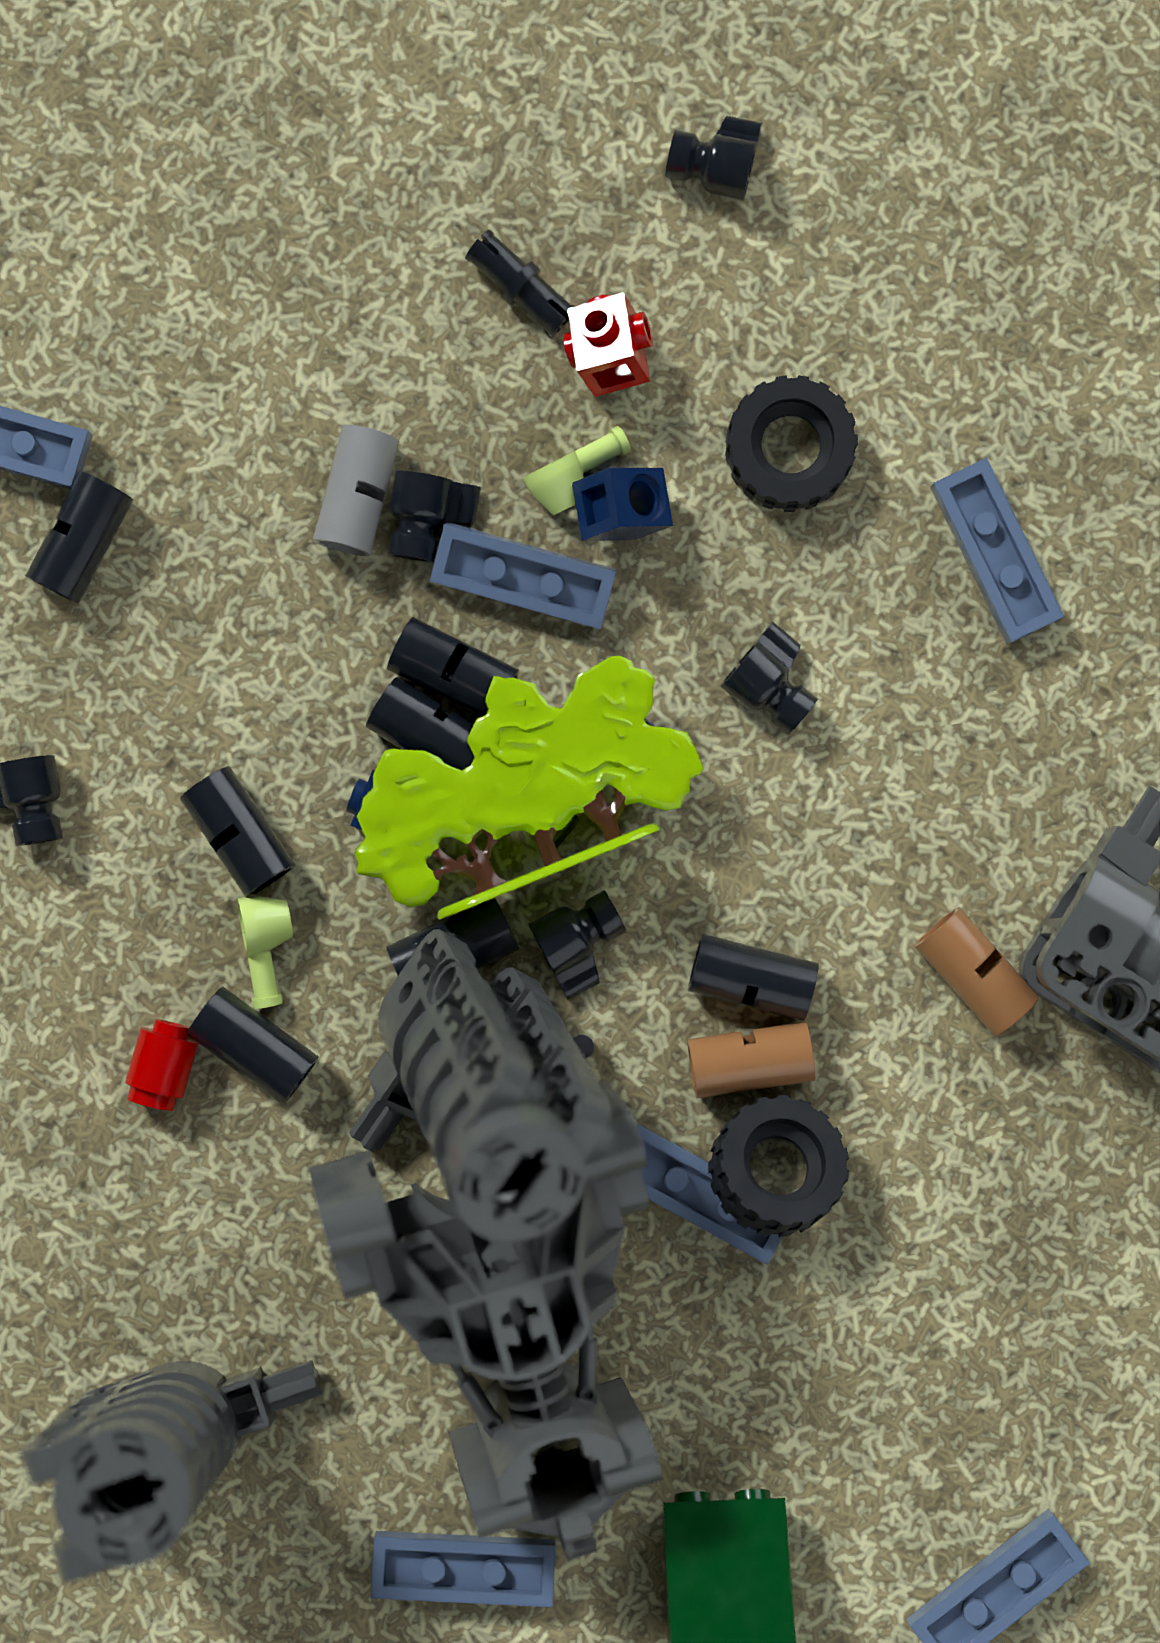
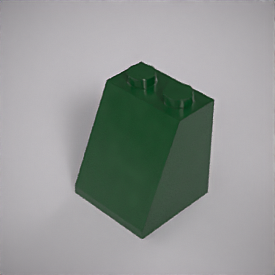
[662,1489,796,1643]

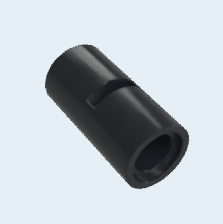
[25,471,134,604]
[387,617,519,717]
[365,677,475,771]
[180,766,296,897]
[386,897,520,975]
[688,933,819,1021]
[187,986,319,1105]

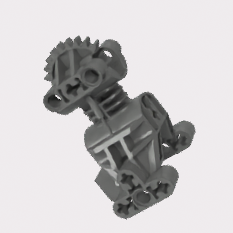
[309,1080,662,1560]

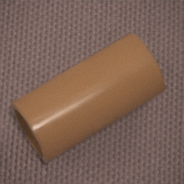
[914,907,1039,1036]
[687,1022,815,1099]

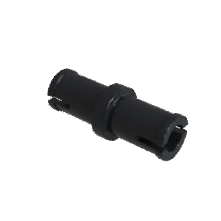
[465,229,575,337]

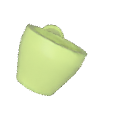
[522,426,631,515]
[237,896,293,1009]

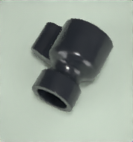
[665,115,762,201]
[388,470,481,563]
[720,622,818,735]
[0,755,63,846]
[528,890,627,1000]

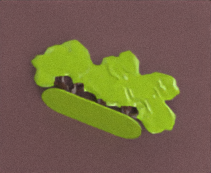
[354,656,704,920]

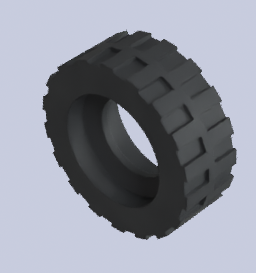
[725,375,858,512]
[708,1095,849,1238]

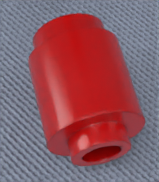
[125,1019,199,1111]

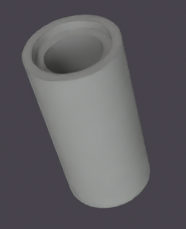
[313,425,399,557]

